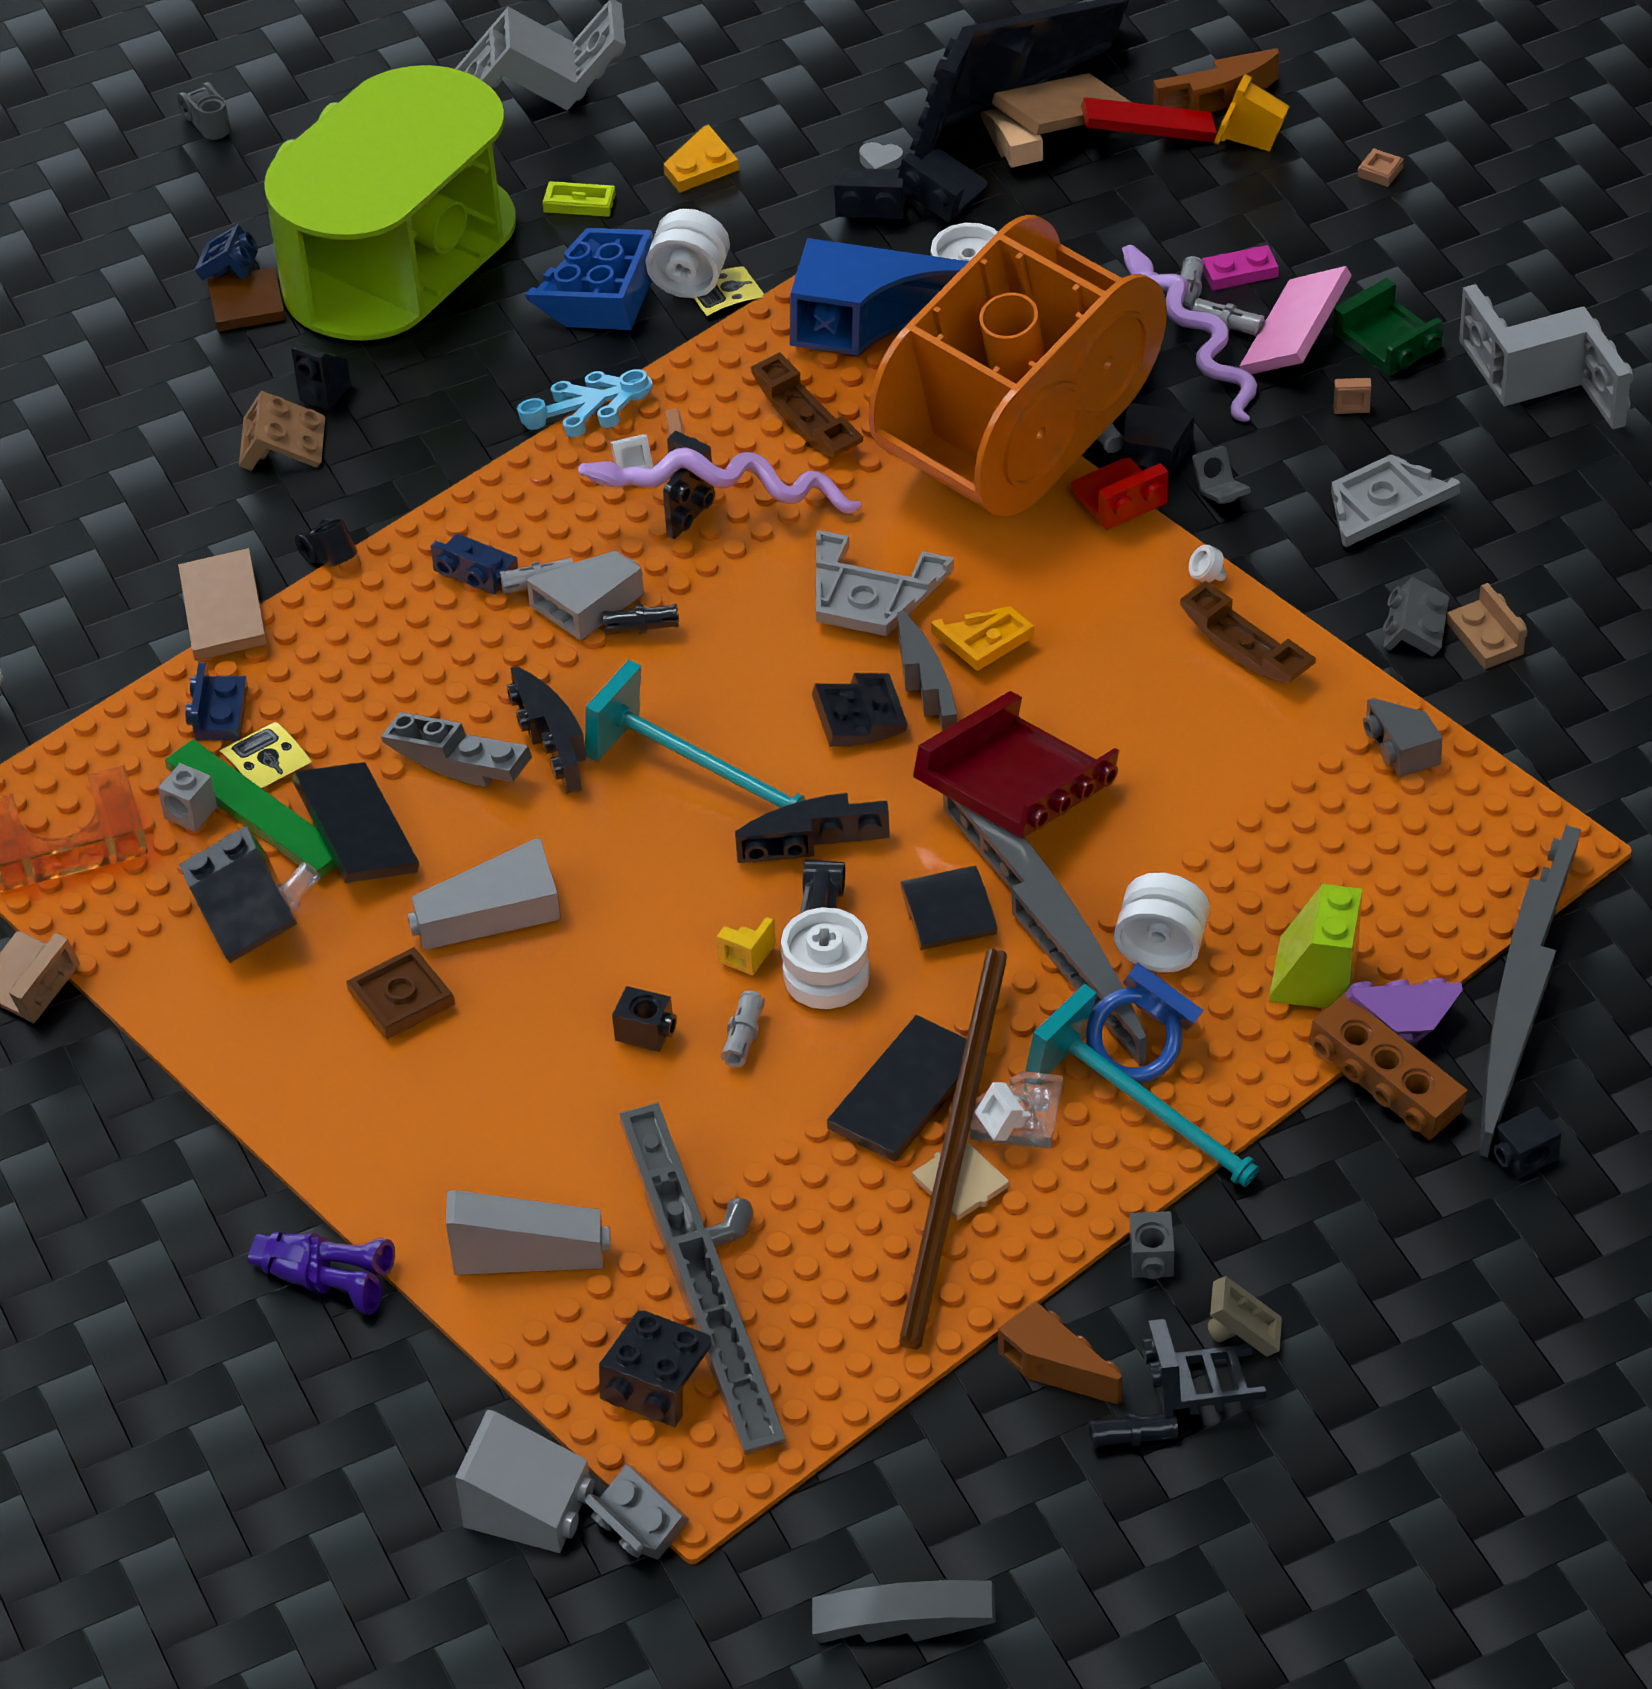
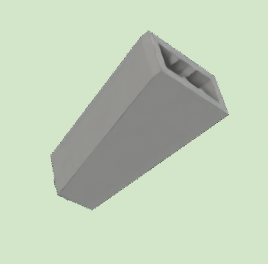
[407,838,561,950]
[446,1190,611,1275]

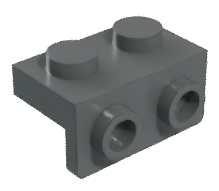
[1383,576,1449,657]

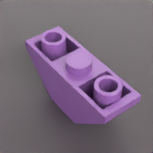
[1336,978,1463,1042]

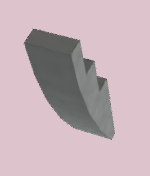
[897,611,957,732]
[812,1580,996,1644]

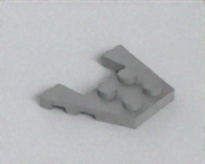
[816,530,954,636]

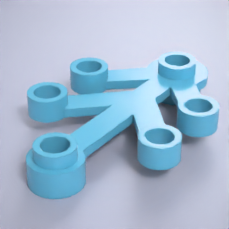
[517,369,653,437]

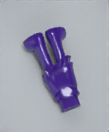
[248,1231,395,1315]

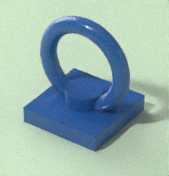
[1086,963,1203,1083]

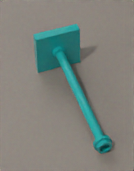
[585,660,805,808]
[1024,984,1259,1187]

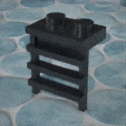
[1142,1319,1266,1418]

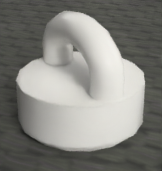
[1189,545,1227,582]

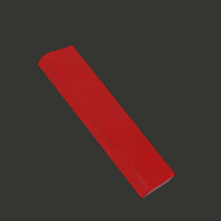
[1081,97,1217,142]

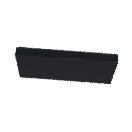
[292,762,419,883]
[827,1015,967,1162]

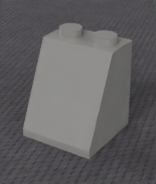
[455,1409,594,1553]

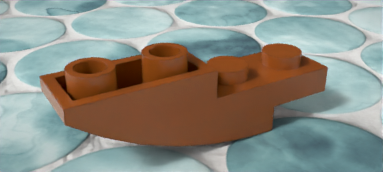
[1153,48,1279,112]

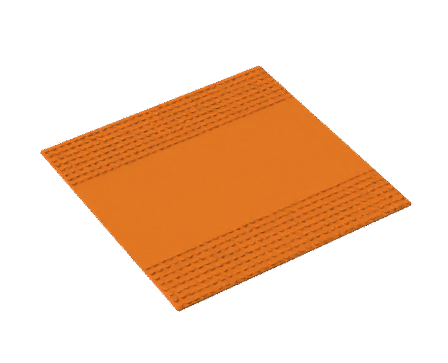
[0,275,1632,1565]

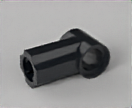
[800,859,846,914]

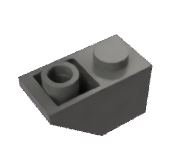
[1363,698,1443,777]

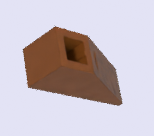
[998,1301,1123,1405]

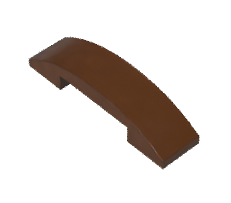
[751,352,863,457]
[1180,580,1316,683]

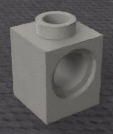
[158,763,217,832]

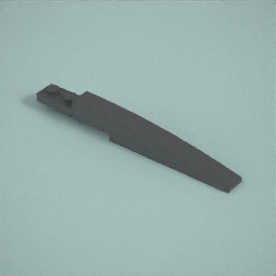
[943,794,1147,1066]
[1480,825,1581,1157]
[619,1102,786,1455]

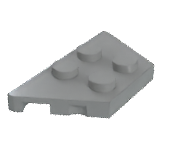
[1331,455,1461,547]

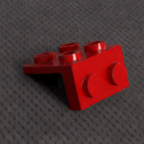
[1070,458,1168,530]

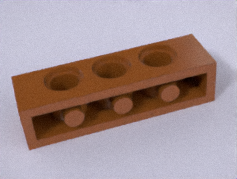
[1308,993,1468,1140]

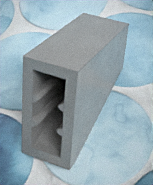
[527,551,644,641]

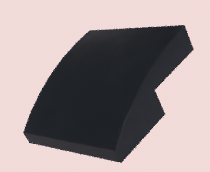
[812,673,908,747]
[900,865,997,950]

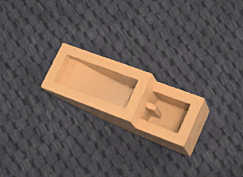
[981,108,1043,168]

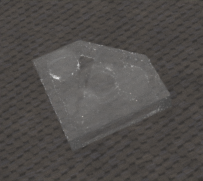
[970,1071,1063,1149]

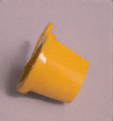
[1214,74,1290,152]

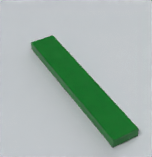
[165,739,336,879]

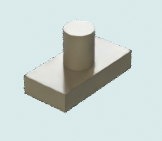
[1208,1276,1282,1357]

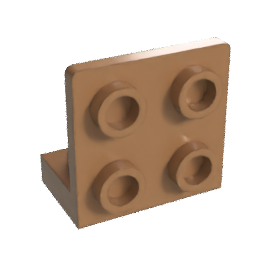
[239,390,325,471]
[0,931,80,1023]

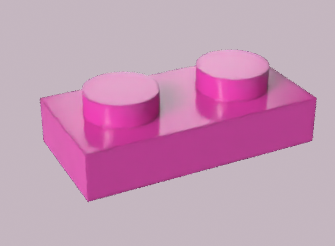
[1202,245,1279,291]

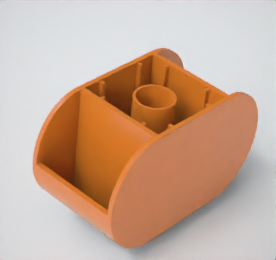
[868,215,1167,517]

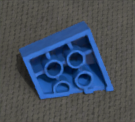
[525,228,654,330]

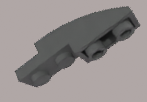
[381,712,532,787]

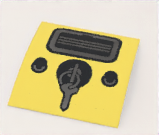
[693,266,764,316]
[219,721,312,788]

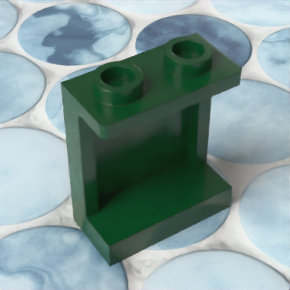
[1333,277,1443,377]

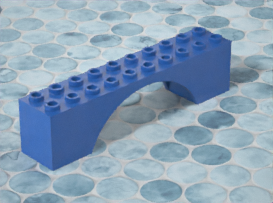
[790,238,969,355]

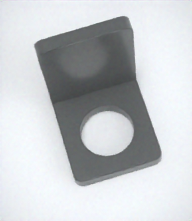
[1192,446,1251,504]

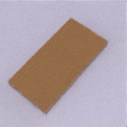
[992,73,1132,135]
[178,548,267,661]

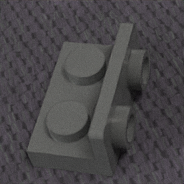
[584,1464,690,1560]

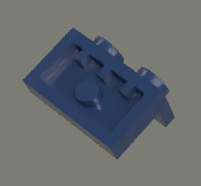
[194,224,258,281]
[430,533,518,594]
[185,662,248,740]

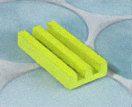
[542,181,616,217]

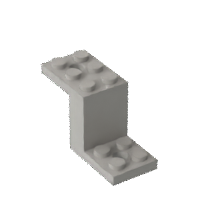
[455,0,626,111]
[1459,284,1633,429]

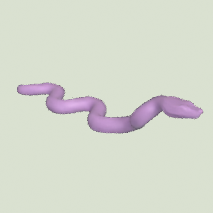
[1122,245,1257,422]
[578,448,862,514]

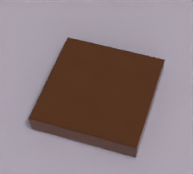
[207,267,285,332]
[346,947,455,1039]

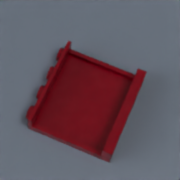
[913,691,1119,839]

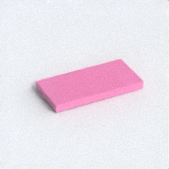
[1240,266,1352,375]

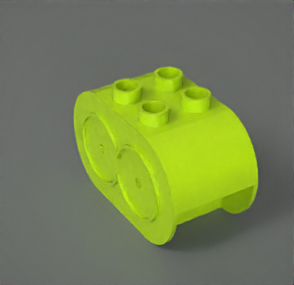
[264,65,516,341]

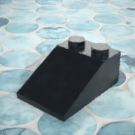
[179,825,298,963]

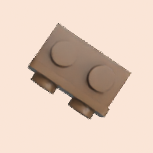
[1446,583,1527,669]

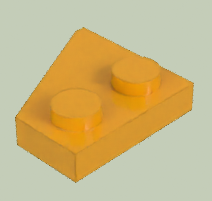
[664,124,739,192]
[931,606,1034,671]

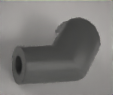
[708,1198,753,1247]

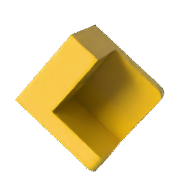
[717,917,776,975]

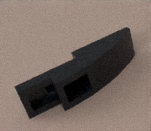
[506,666,586,793]
[735,793,890,863]

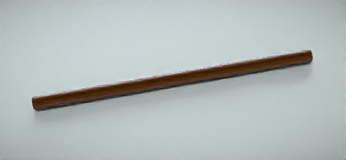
[899,948,1007,1350]

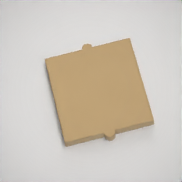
[912,1142,1010,1221]

